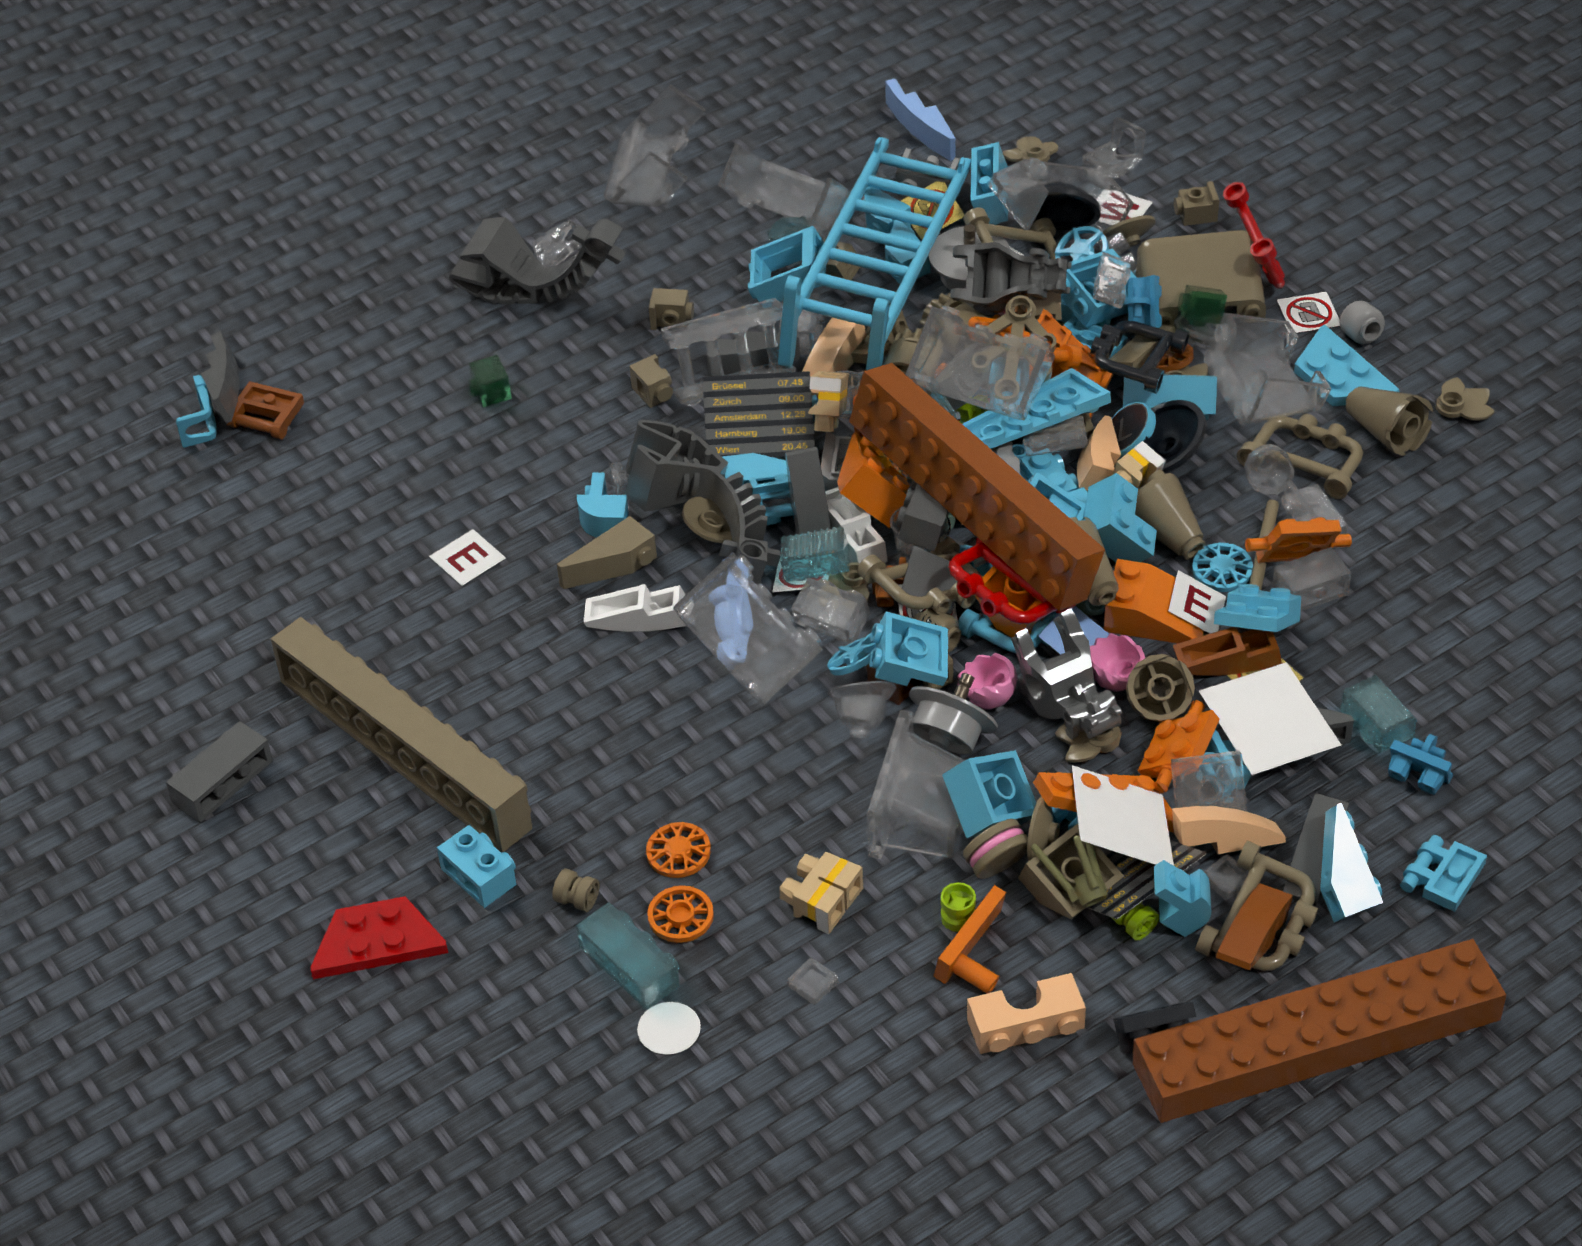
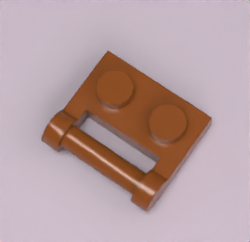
[226,381,304,439]

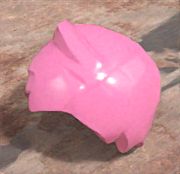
[1090,633,1145,692]
[957,653,1018,709]

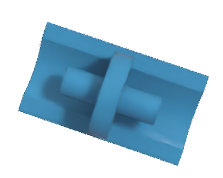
[1124,275,1162,328]
[1388,734,1453,795]

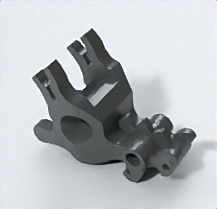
[950,242,1072,315]
[1011,608,1122,740]

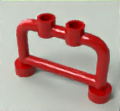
[1223,182,1285,289]
[948,538,1076,624]

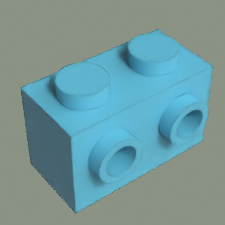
[437,825,517,908]

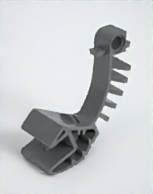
[449,217,627,304]
[625,420,781,584]

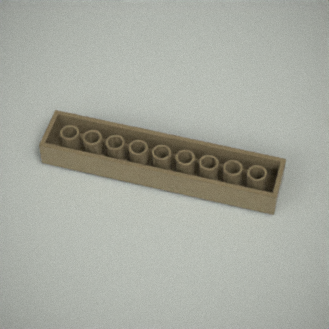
[271,617,533,852]

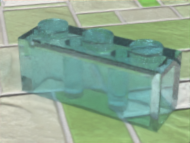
[576,902,680,1010]

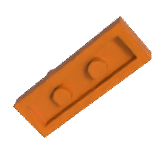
[933,885,1006,994]

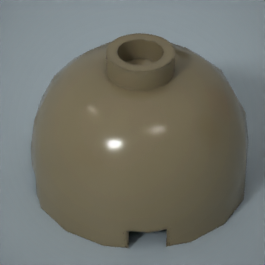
[1126,654,1195,722]

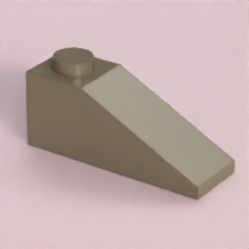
[557,516,657,589]

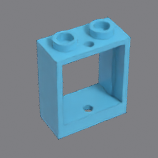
[748,226,826,308]
[1061,248,1136,327]

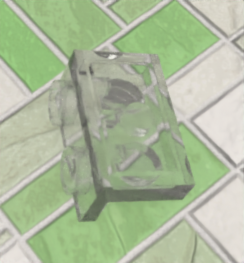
[1021,416,1088,457]
[1281,481,1348,534]

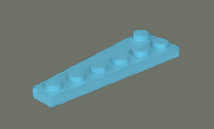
[963,368,1111,449]

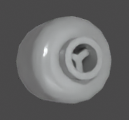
[1339,300,1385,345]

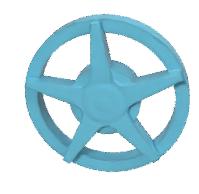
[1055,226,1109,261]
[827,633,876,675]

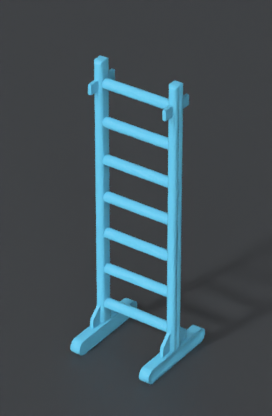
[778,137,971,370]

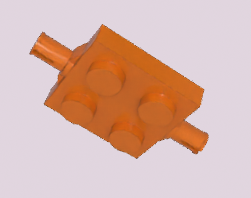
[1245,517,1352,563]
[1138,700,1220,793]

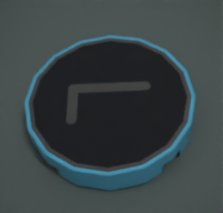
[1111,402,1156,459]

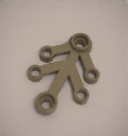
[971,295,1056,406]

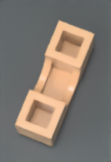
[967,973,1086,1054]

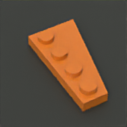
[1033,772,1174,833]

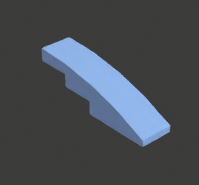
[885,78,955,161]

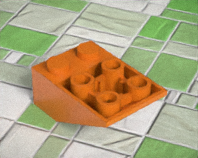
[837,432,910,528]

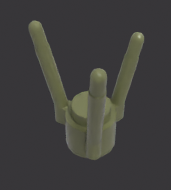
[1031,835,1108,908]

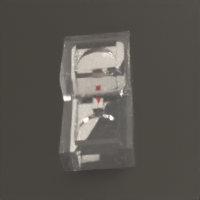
[1093,252,1130,309]

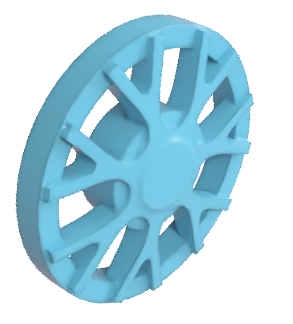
[1192,542,1253,592]

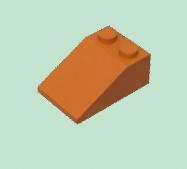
[1104,559,1204,644]

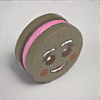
[963,819,1028,879]

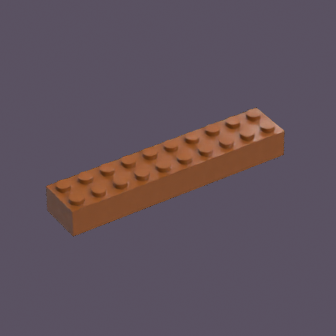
[849,363,1106,611]
[1133,939,1506,1123]

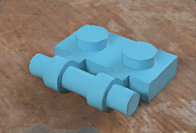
[1400,835,1487,912]

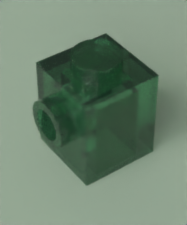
[1178,285,1227,327]
[468,355,512,407]

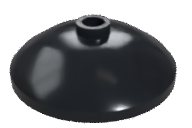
[1014,181,1101,230]
[1143,400,1207,474]

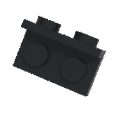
[1113,1002,1196,1054]

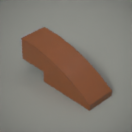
[1173,627,1282,676]
[1216,883,1293,970]

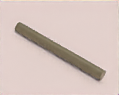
[1249,500,1279,590]

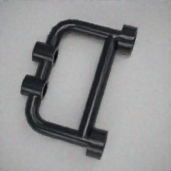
[1090,321,1190,394]

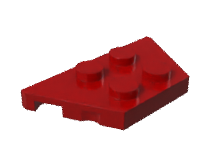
[310,896,448,979]

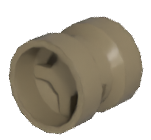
[552,868,600,912]

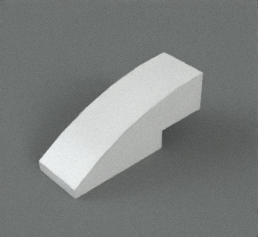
[825,487,888,563]
[584,584,690,632]

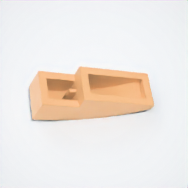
[802,318,867,398]
[1077,415,1121,490]
[1172,806,1286,854]

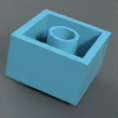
[942,750,1036,839]

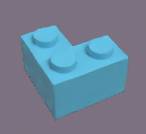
[1084,473,1157,562]

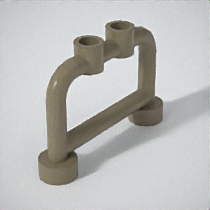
[964,207,1064,259]
[1237,414,1363,499]
[857,536,983,615]
[1195,840,1319,971]

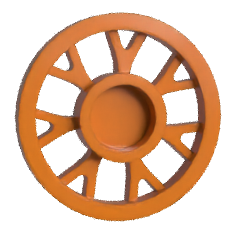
[646,822,711,878]
[647,886,714,943]

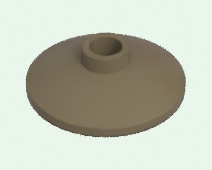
[1100,215,1156,248]
[682,497,732,543]
[1027,796,1060,861]

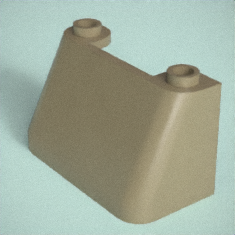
[1136,230,1266,326]

